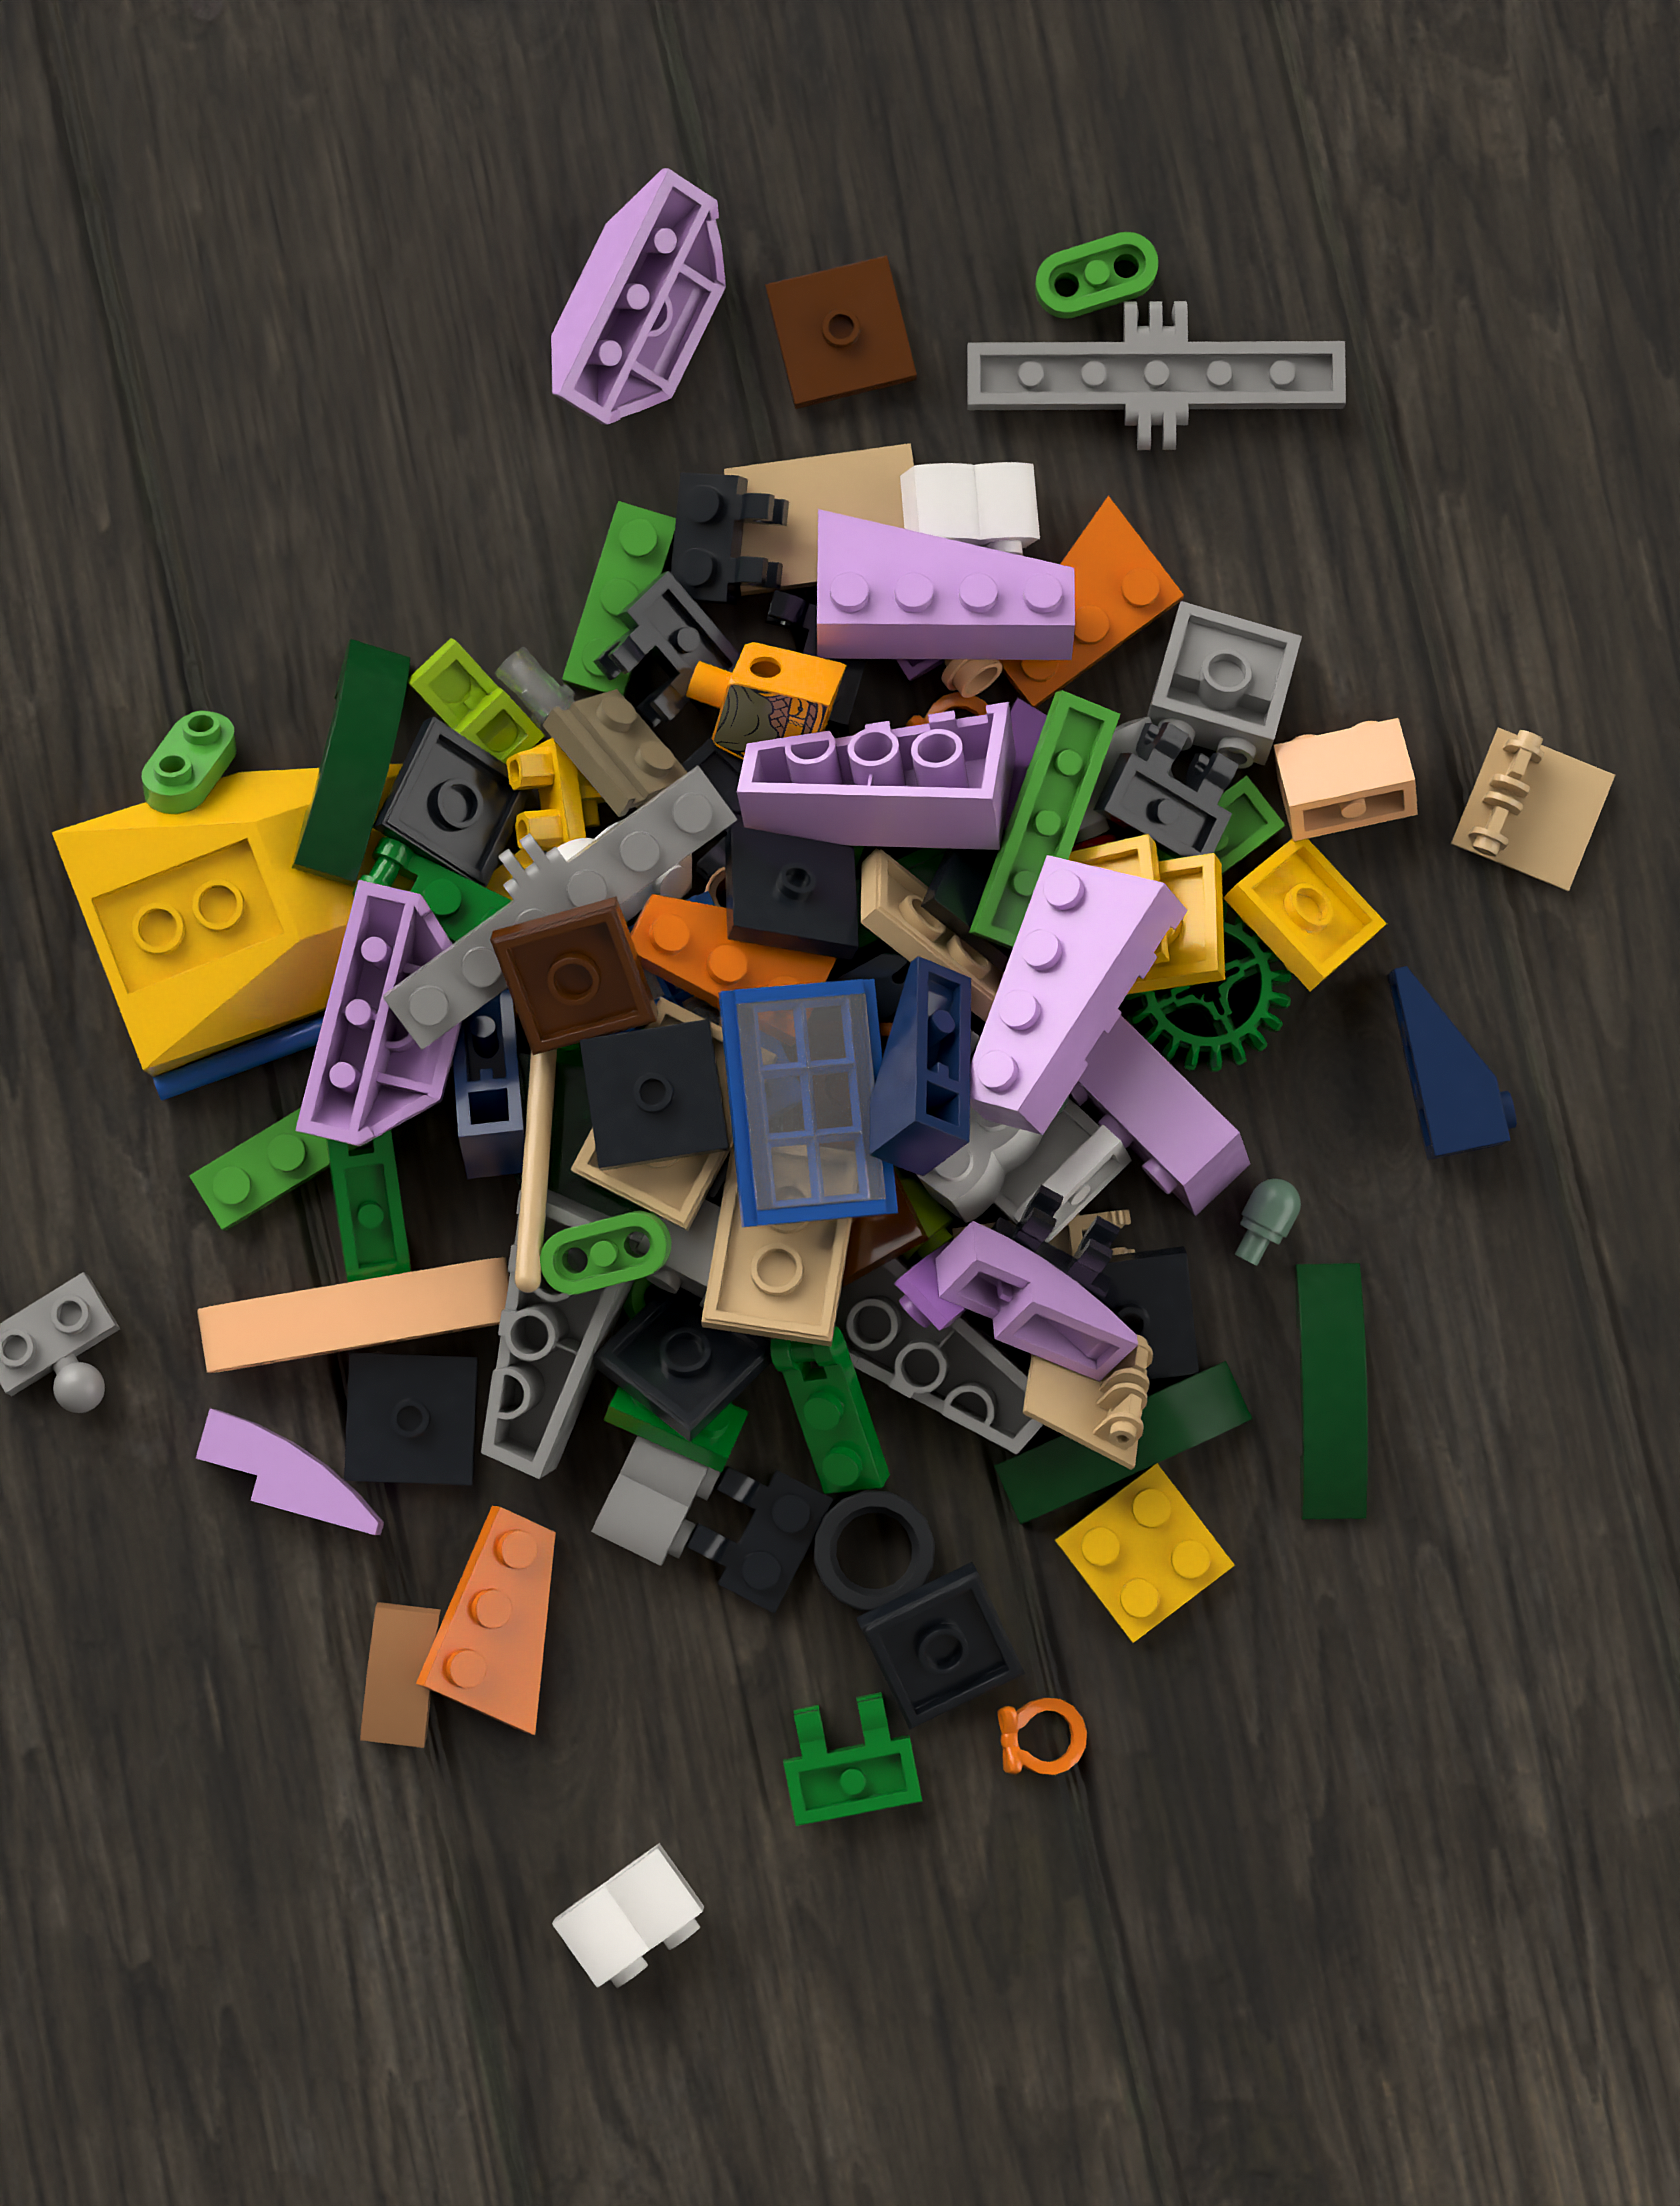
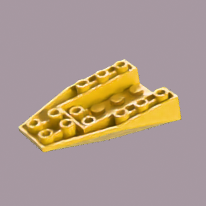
[52,763,415,1077]

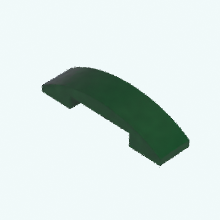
[292,639,410,886]
[1295,1263,1368,1520]
[994,1361,1252,1524]

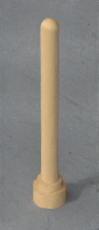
[515,1049,557,1293]

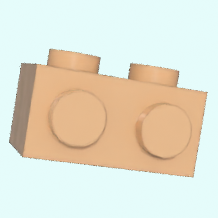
[1274,718,1418,842]

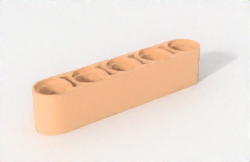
[197,1257,509,1373]

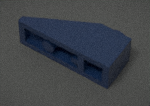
[869,956,971,1176]
[1387,966,1517,1161]
[453,988,527,1179]

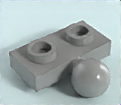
[0,1272,120,1413]

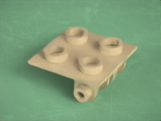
[1451,727,1615,891]
[1022,1334,1153,1470]

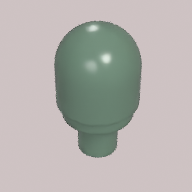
[1235,1178,1301,1266]

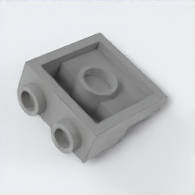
[1147,601,1302,768]

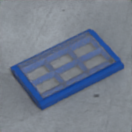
[718,979,898,1228]

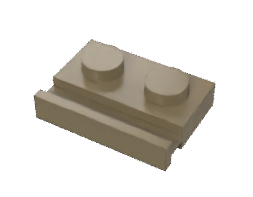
[543,689,688,817]

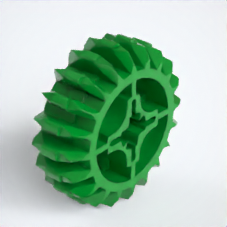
[1122,902,1292,1072]

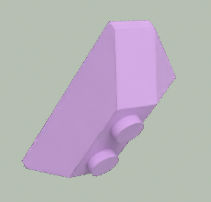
[551,168,726,425]
[295,880,462,1146]

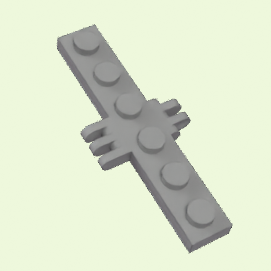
[967,301,1346,450]
[383,766,738,1050]

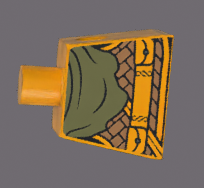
[686,642,846,760]

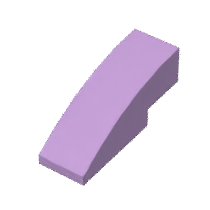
[935,1221,1138,1382]
[196,1409,384,1535]

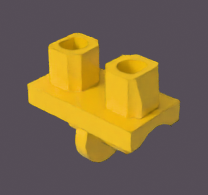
[506,738,606,852]

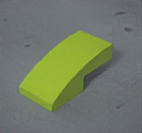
[407,638,545,765]

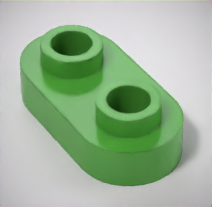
[1035,232,1158,318]
[141,711,237,814]
[540,1211,672,1294]

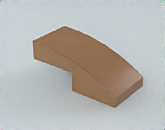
[360,1602,441,1748]

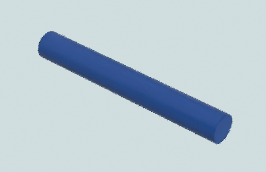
[153,1015,324,1101]

